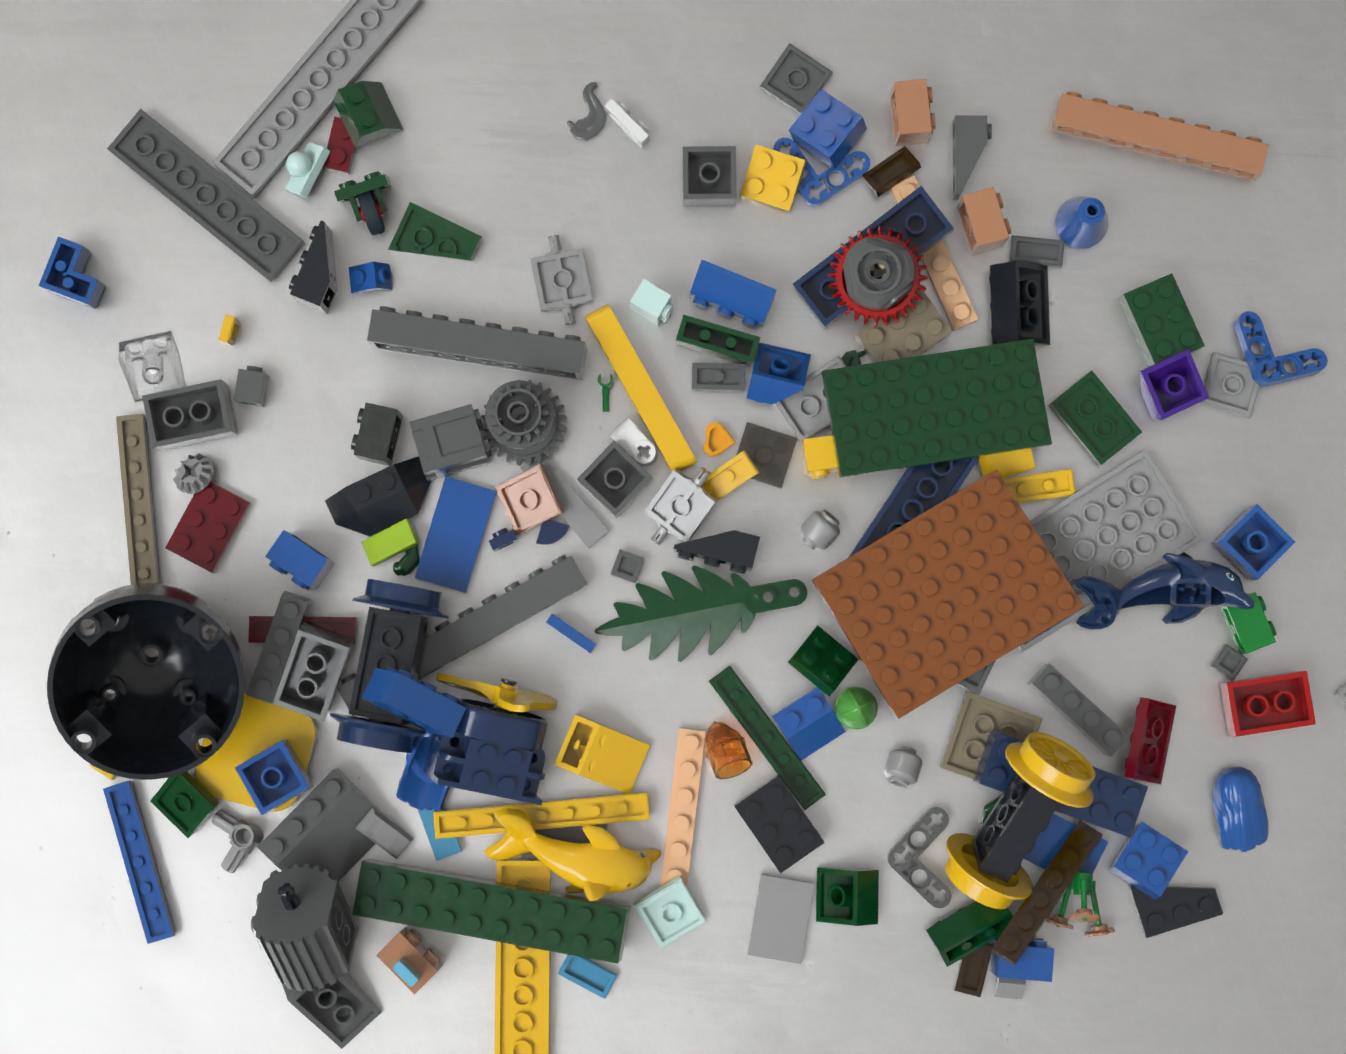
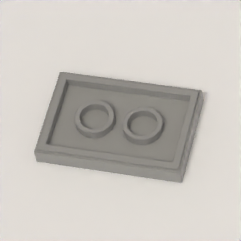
[775,355,846,443]
[748,874,814,964]

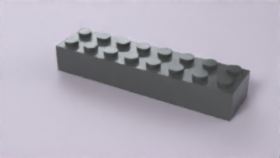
[367,306,587,380]

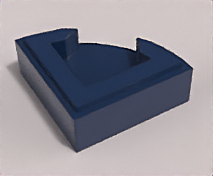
[536,520,570,545]

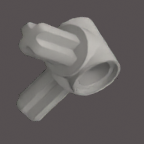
[212,810,263,873]

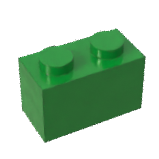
[1220,592,1277,654]

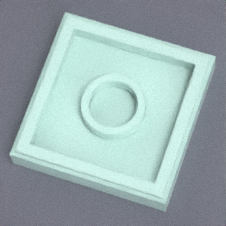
[634,876,707,949]

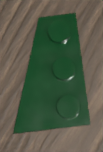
[388,202,482,261]

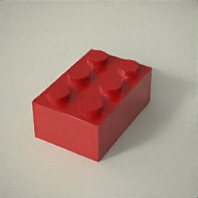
[1220,671,1316,737]

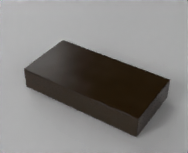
[862,146,921,197]
[953,943,993,997]

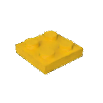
[740,145,807,212]

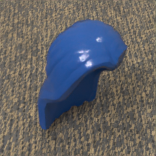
[396,732,450,811]
[1213,767,1268,852]

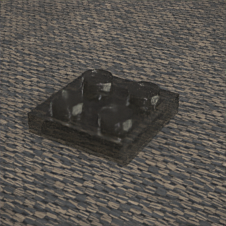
[737,422,797,489]

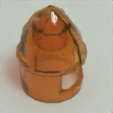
[705,721,753,779]

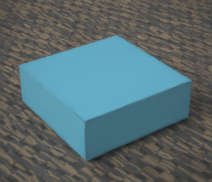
[392,958,422,986]

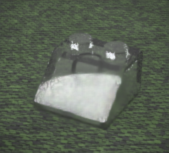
[119,331,186,402]

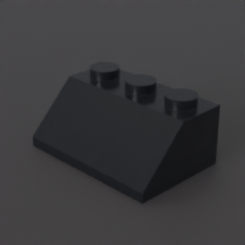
[989,261,1050,346]

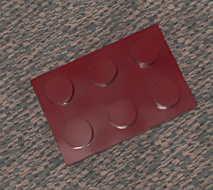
[165,482,251,573]
[1124,697,1176,785]

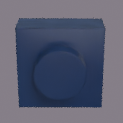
[489,528,519,552]

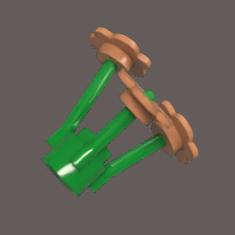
[1046,873,1115,937]

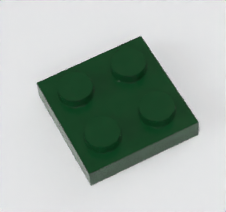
[788,625,859,697]
[150,771,219,838]

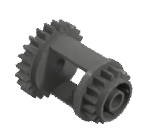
[481,380,567,466]

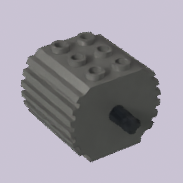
[251,864,358,991]

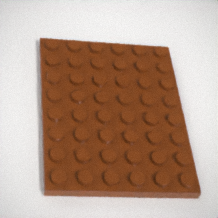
[812,469,1084,720]

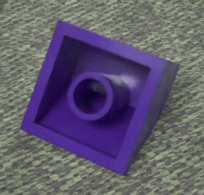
[1139,349,1209,420]

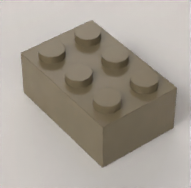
[854,291,952,363]

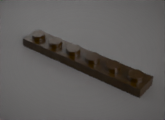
[991,820,1103,967]

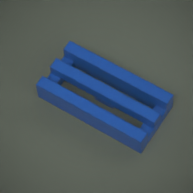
[546,614,597,653]

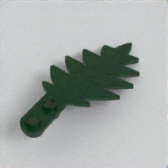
[595,565,807,662]

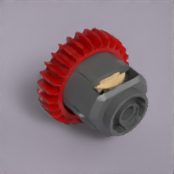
[828,226,928,327]

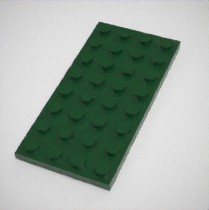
[822,339,1052,478]

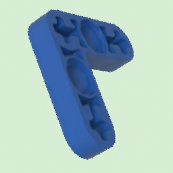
[773,138,870,206]
[1234,311,1328,387]

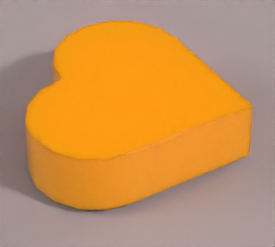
[703,422,736,457]

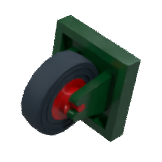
[334,171,391,236]

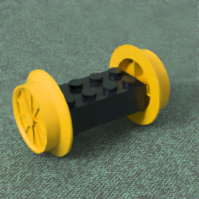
[945,732,1095,909]

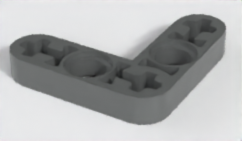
[887,807,952,908]

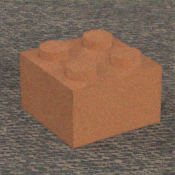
[890,79,936,146]
[957,186,1011,256]
[376,927,443,995]

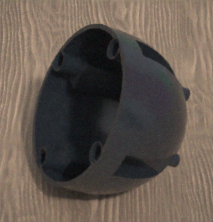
[47,583,245,780]

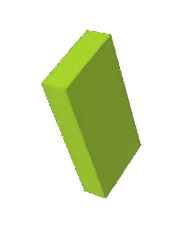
[361,519,420,567]

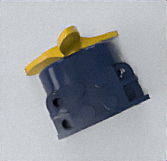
[423,673,558,805]

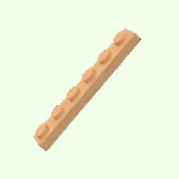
[890,175,978,331]
[660,728,706,887]

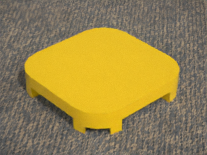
[195,693,318,812]

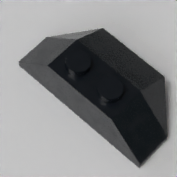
[325,456,432,537]

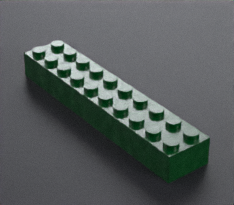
[353,859,631,964]

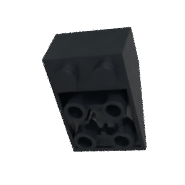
[289,220,337,314]
[673,530,760,574]

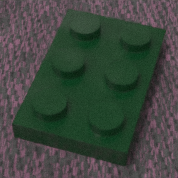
[1049,370,1142,466]

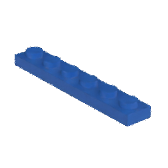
[103,781,175,944]

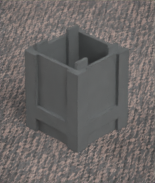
[409,404,492,481]

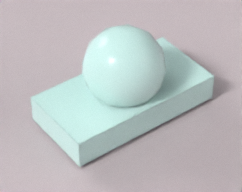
[285,142,330,198]

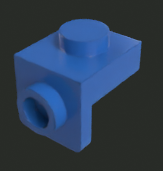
[349,261,392,294]

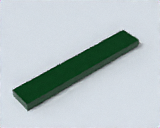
[709,665,826,810]

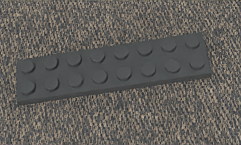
[107,108,304,282]

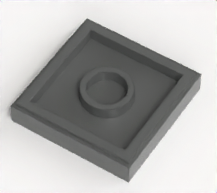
[760,43,833,115]

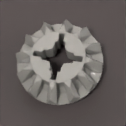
[173,453,214,494]

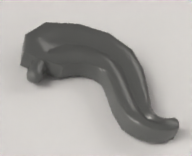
[567,82,606,141]

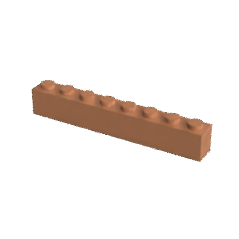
[1051,92,1269,180]

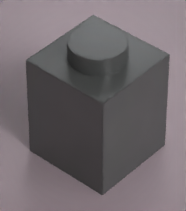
[233,366,269,407]

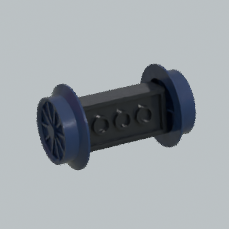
[330,579,449,753]

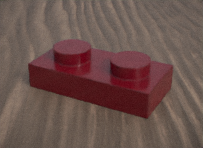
[323,116,356,175]

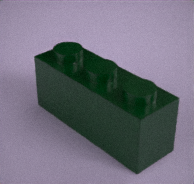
[676,314,760,367]
[926,901,1013,967]

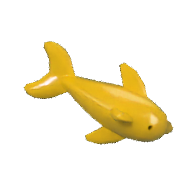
[485,808,661,902]

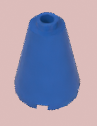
[1055,196,1108,249]

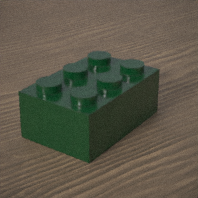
[1118,273,1205,367]

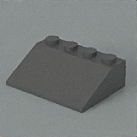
[257,768,390,882]

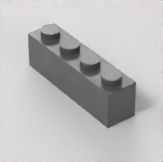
[246,591,311,704]
[1027,664,1130,757]

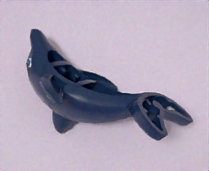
[1075,552,1255,629]

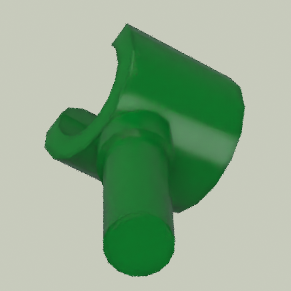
[597,374,614,412]

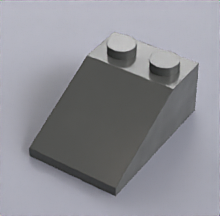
[283,973,382,1049]

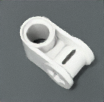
[609,417,658,467]

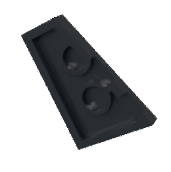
[1128,885,1223,938]

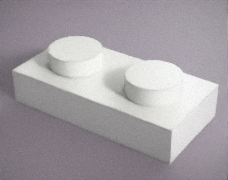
[604,98,649,148]

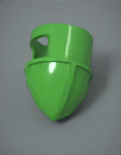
[835,687,878,730]

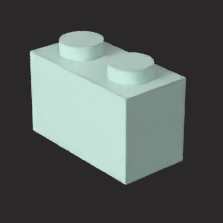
[630,279,673,326]

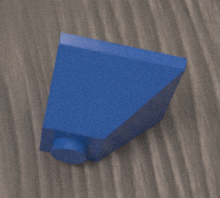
[746,342,811,404]

